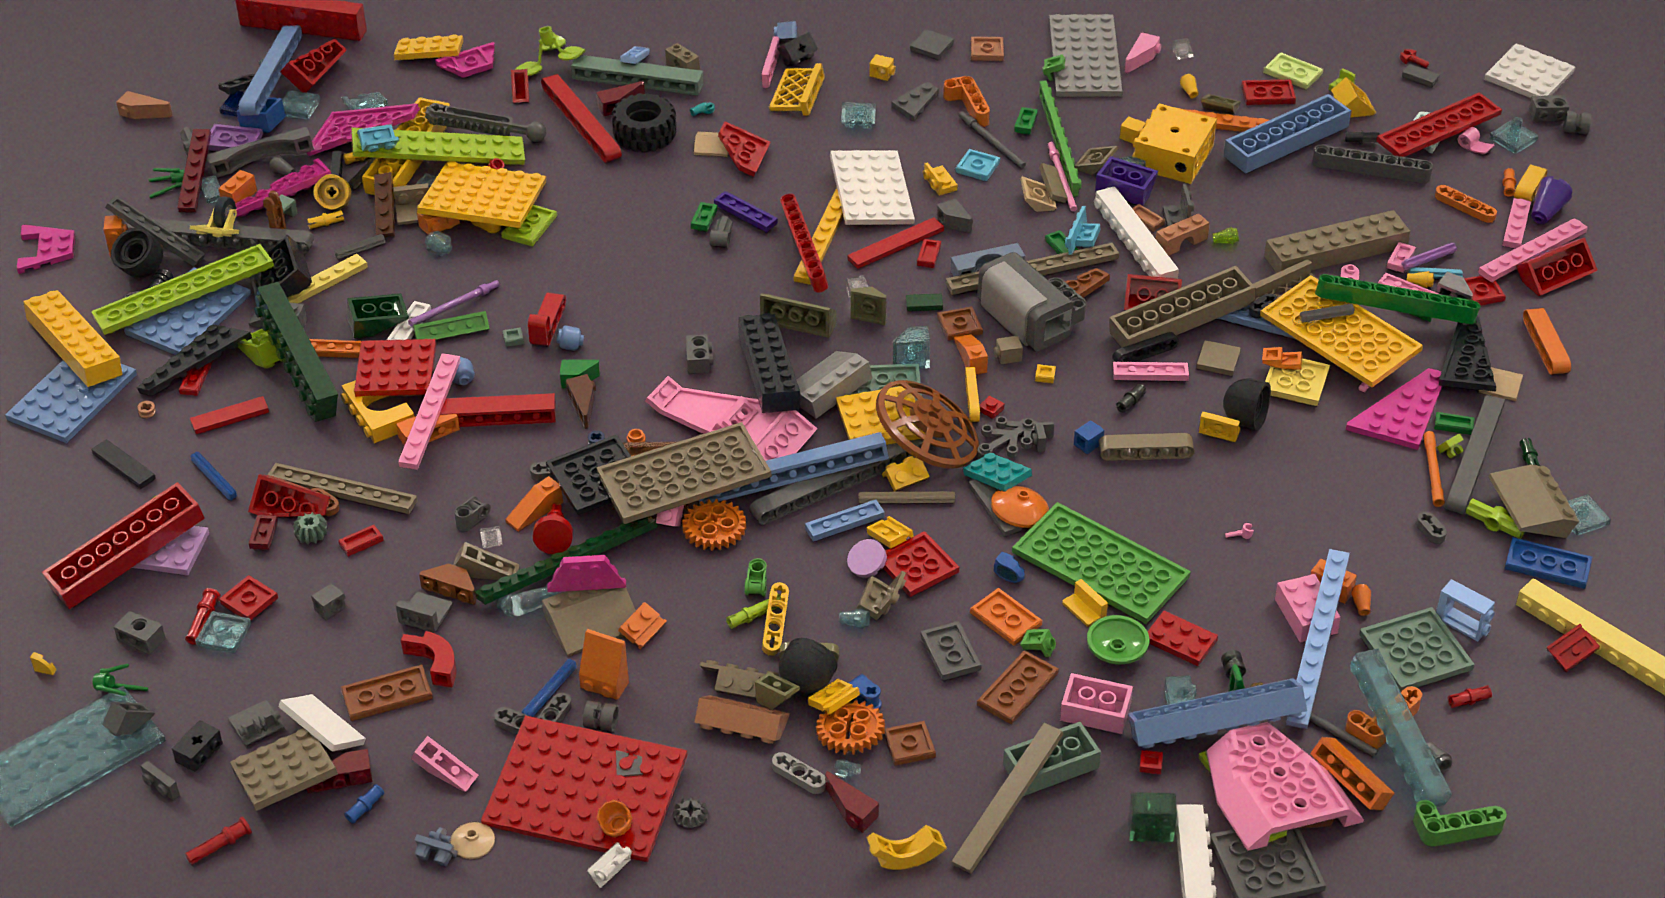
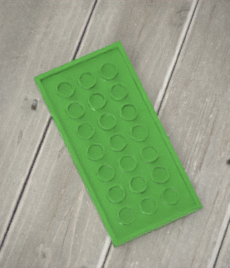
[1012,502,1191,624]

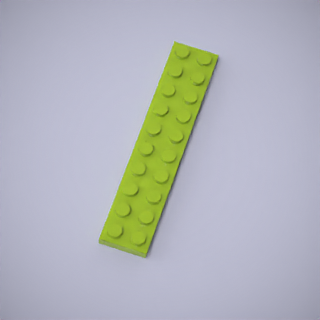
[351,128,525,165]
[91,244,274,335]

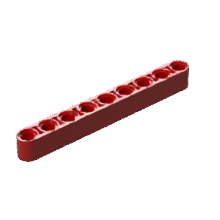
[541,74,622,163]
[780,194,828,293]

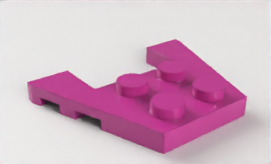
[17,225,75,274]

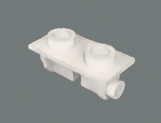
[587,842,632,888]

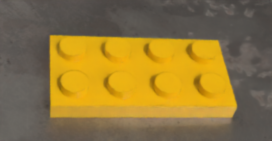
[394,35,463,60]

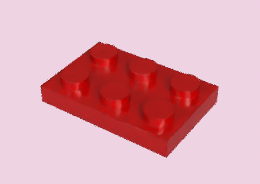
[1147,611,1218,666]

